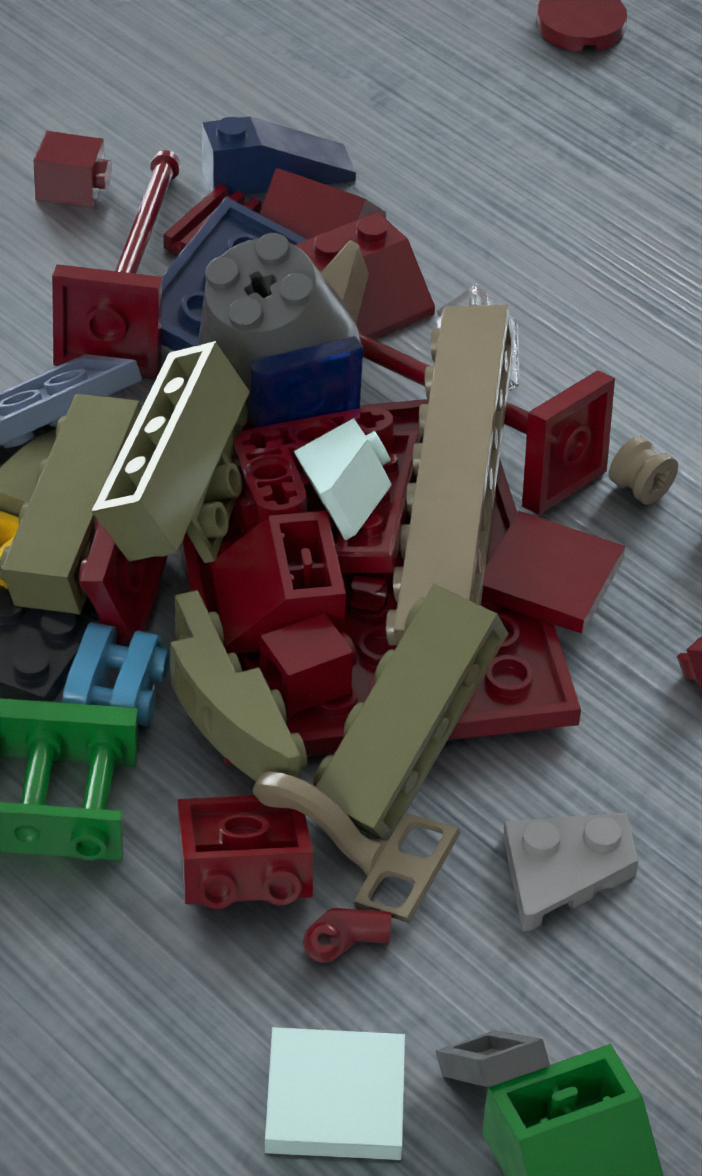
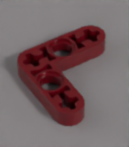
[234,407,395,525]

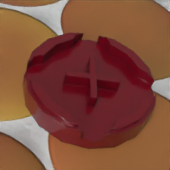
[536,0,627,51]

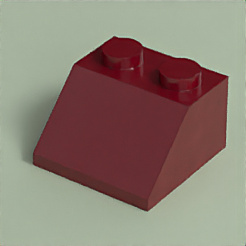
[295,212,435,340]

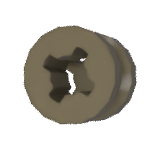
[609,436,678,505]

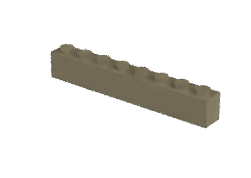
[386,305,514,646]

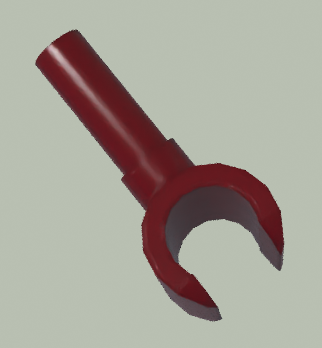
[350,554,405,612]

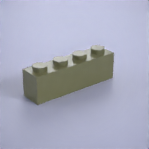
[91,341,250,561]
[0,394,142,614]
[313,583,508,840]

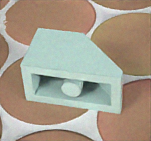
[294,418,392,541]

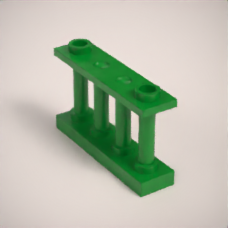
[0,698,139,861]

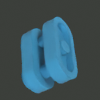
[62,622,170,729]

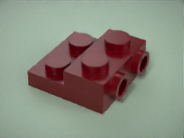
[177,795,313,909]

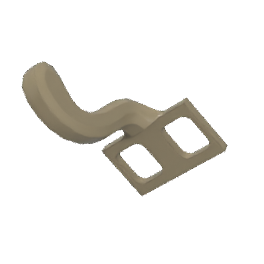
[253,771,460,923]

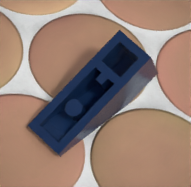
[202,116,356,196]

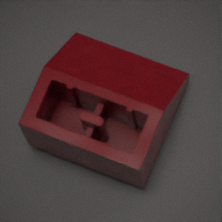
[210,511,346,654]

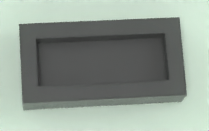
[435,1030,550,1087]

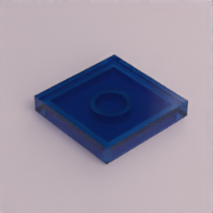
[250,336,363,429]

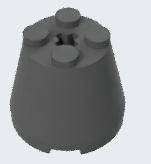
[198,233,361,424]

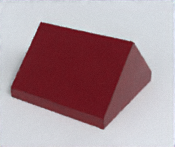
[259,168,386,240]

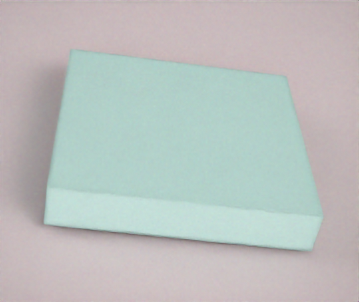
[264,1027,405,1160]

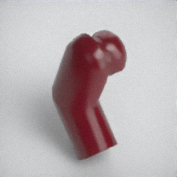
[303,908,391,963]

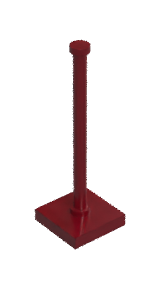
[52,150,181,378]
[359,333,615,515]

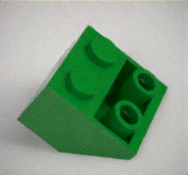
[482,1044,664,1176]

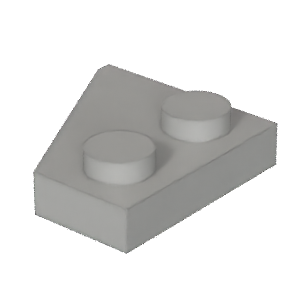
[503,813,639,931]

